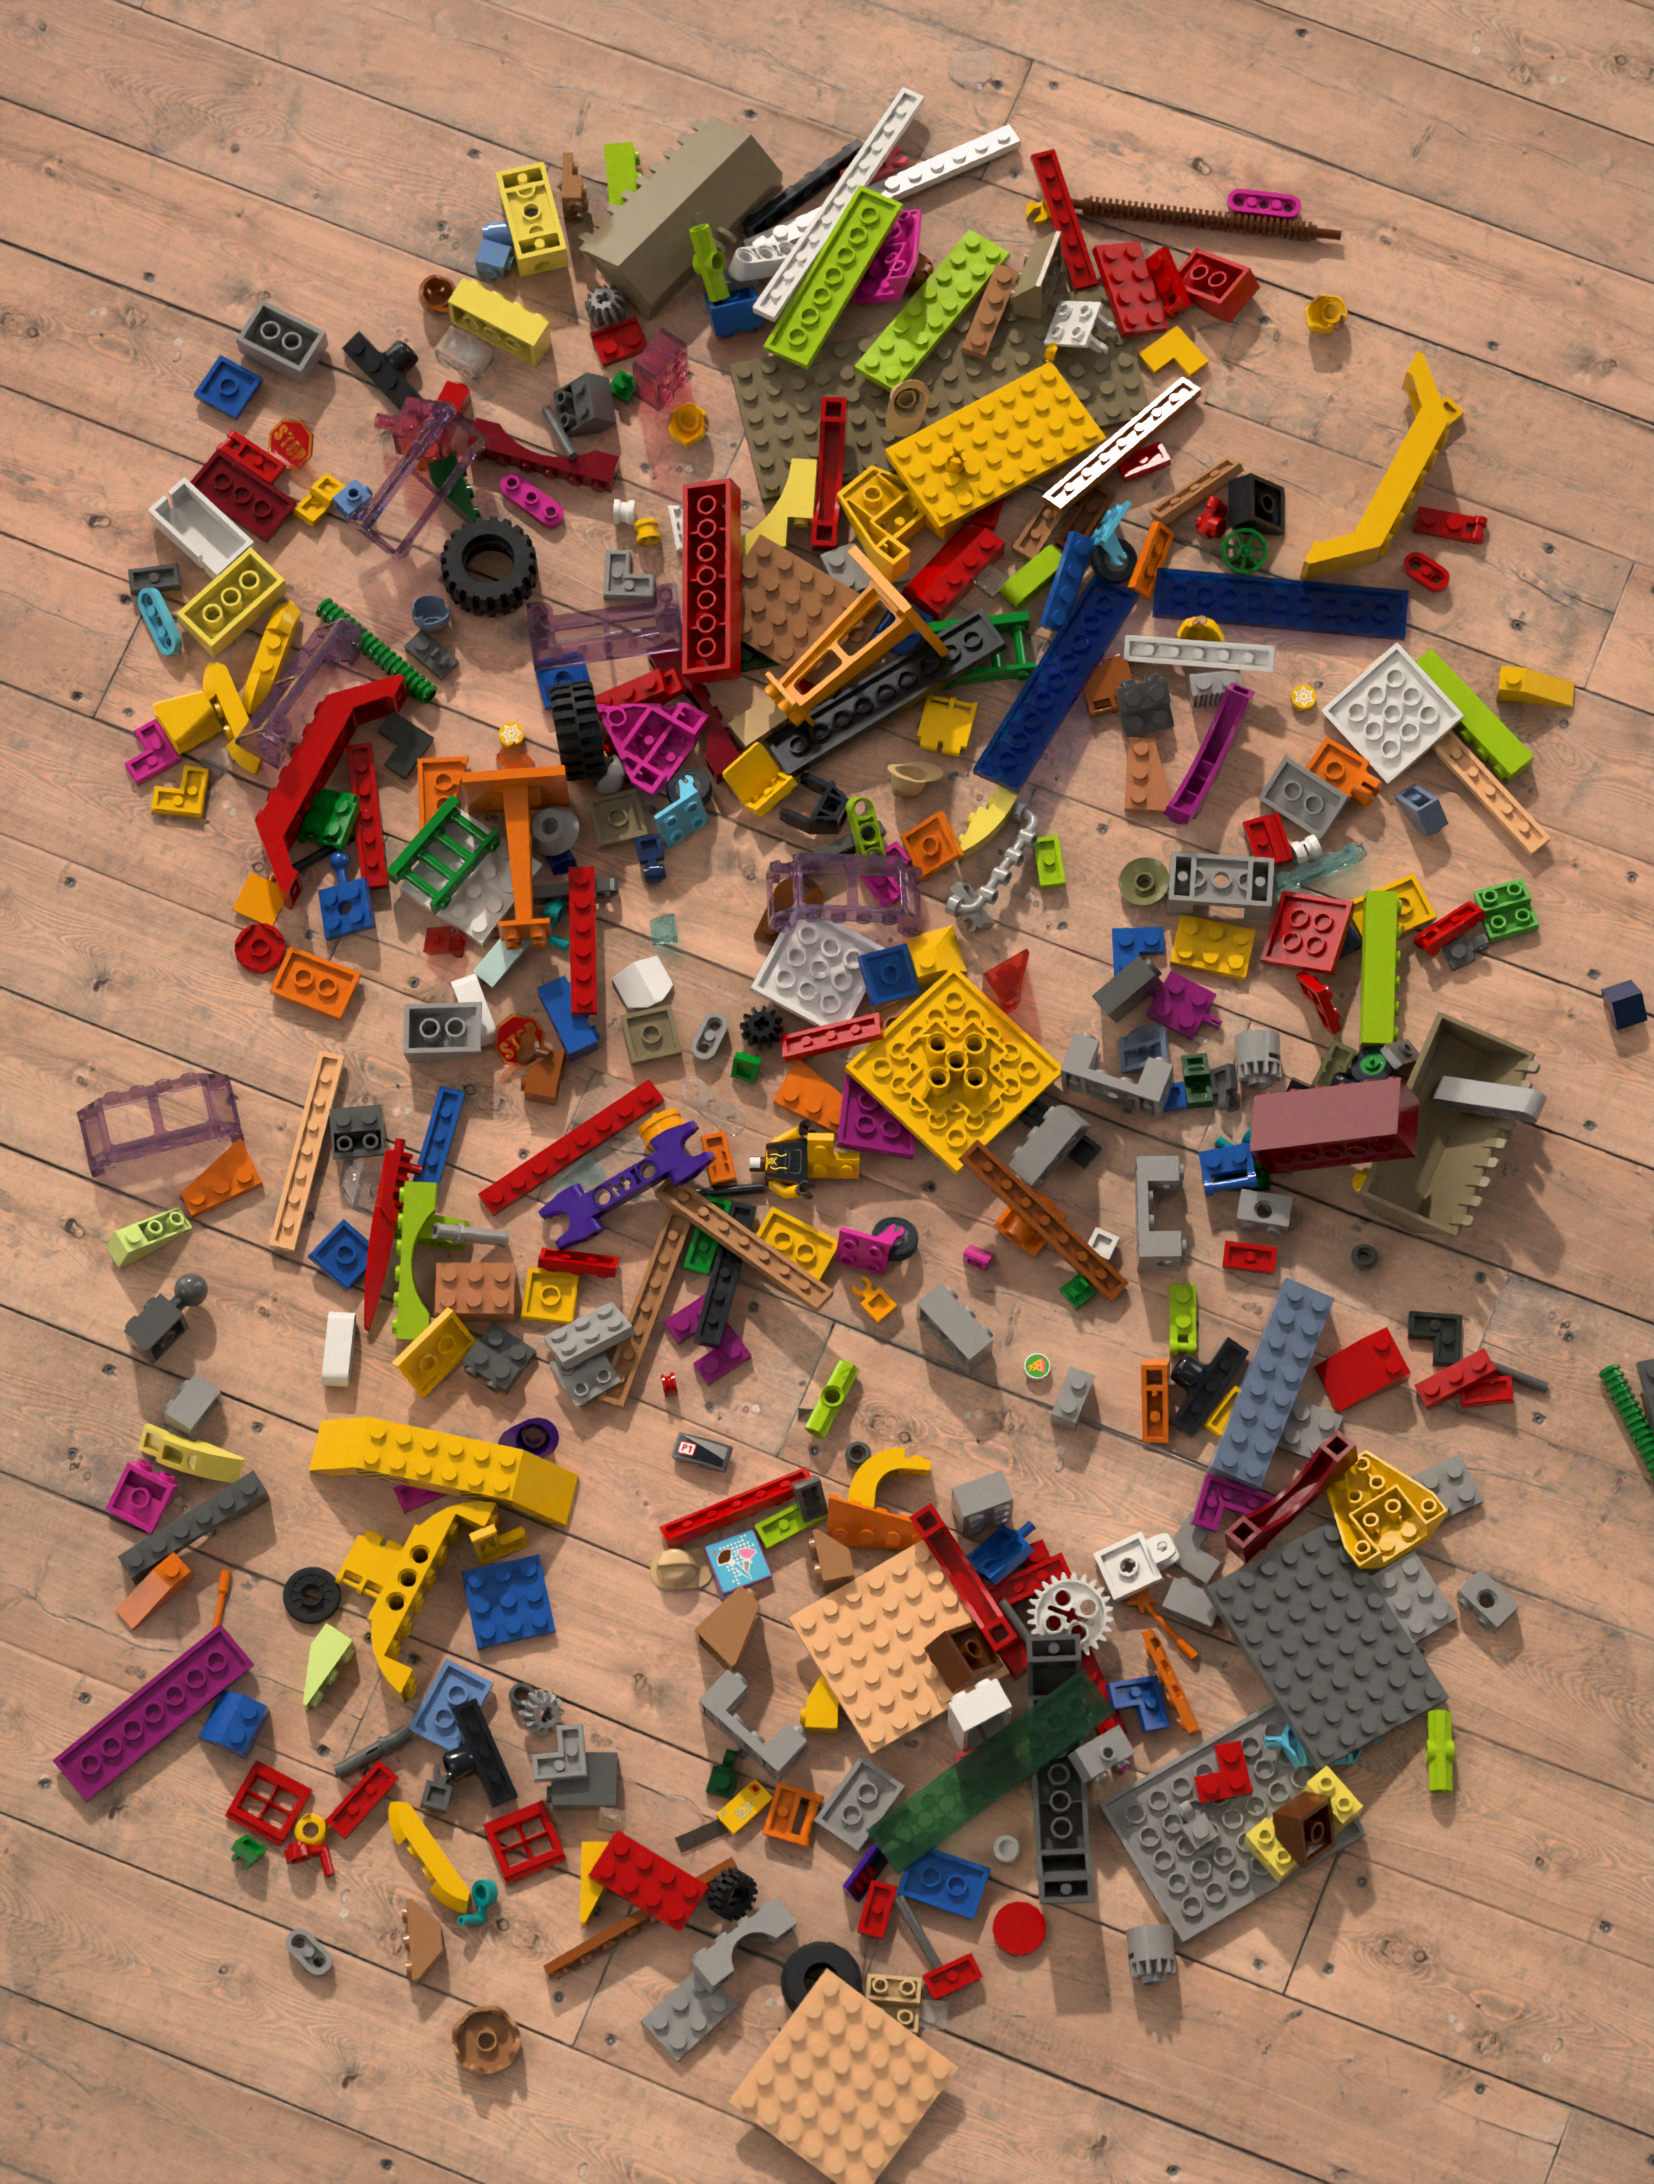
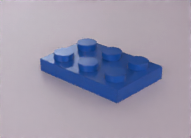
[897,1842,991,1921]

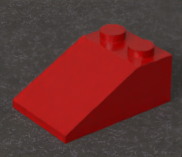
[1178,248,1260,323]
[1314,1327,1411,1414]

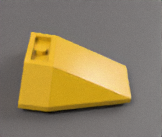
[1326,1450,1448,1569]

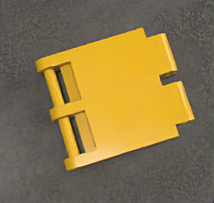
[917,693,978,757]
[335,1529,404,1599]

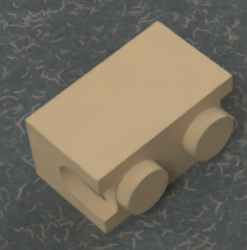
[728,696,787,752]

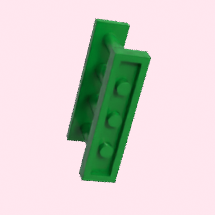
[928,611,1036,690]
[386,795,501,915]

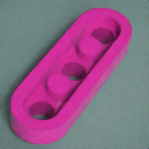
[1227,189,1301,221]
[500,473,564,529]

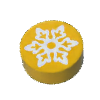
[1291,685,1316,711]
[499,722,525,749]

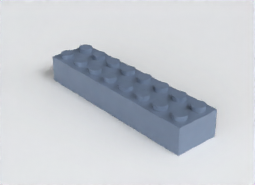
[1206,1278,1335,1491]

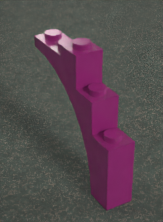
[1163,682,1255,825]

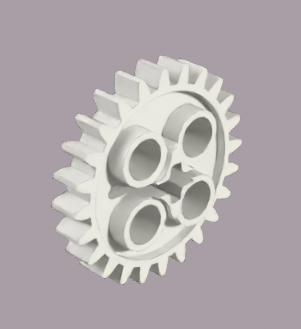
[1027,1572,1114,1655]

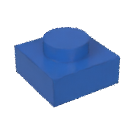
[1163,1082,1188,1112]

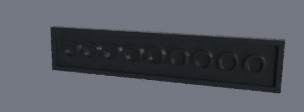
[764,608,1007,778]

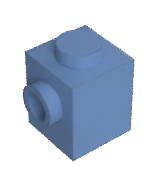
[475,239,515,279]
[332,479,373,524]

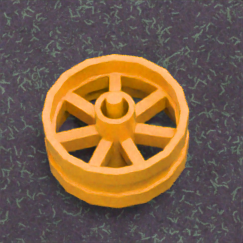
[638,1108,686,1150]

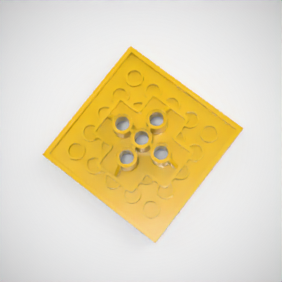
[845,966,1062,1175]

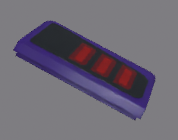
[843,1844,889,1902]

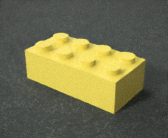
[448,278,552,367]
[177,547,288,658]

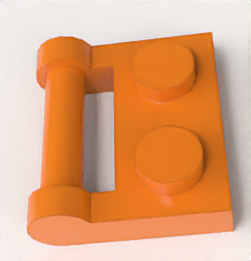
[763,1782,824,1848]

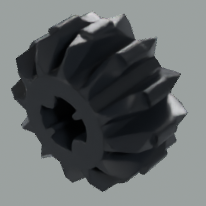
[740,1005,784,1050]

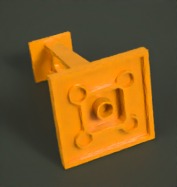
[763,545,949,727]

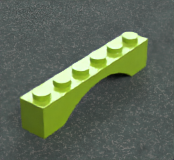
[392,1181,438,1341]

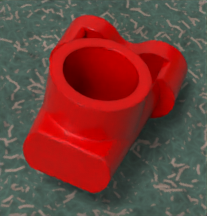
[1196,496,1228,540]

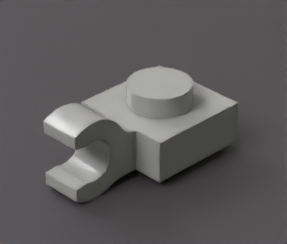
[1177,1800,1219,1851]

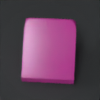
[963,1245,993,1271]

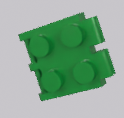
[297,788,361,851]

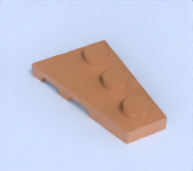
[1124,737,1172,814]

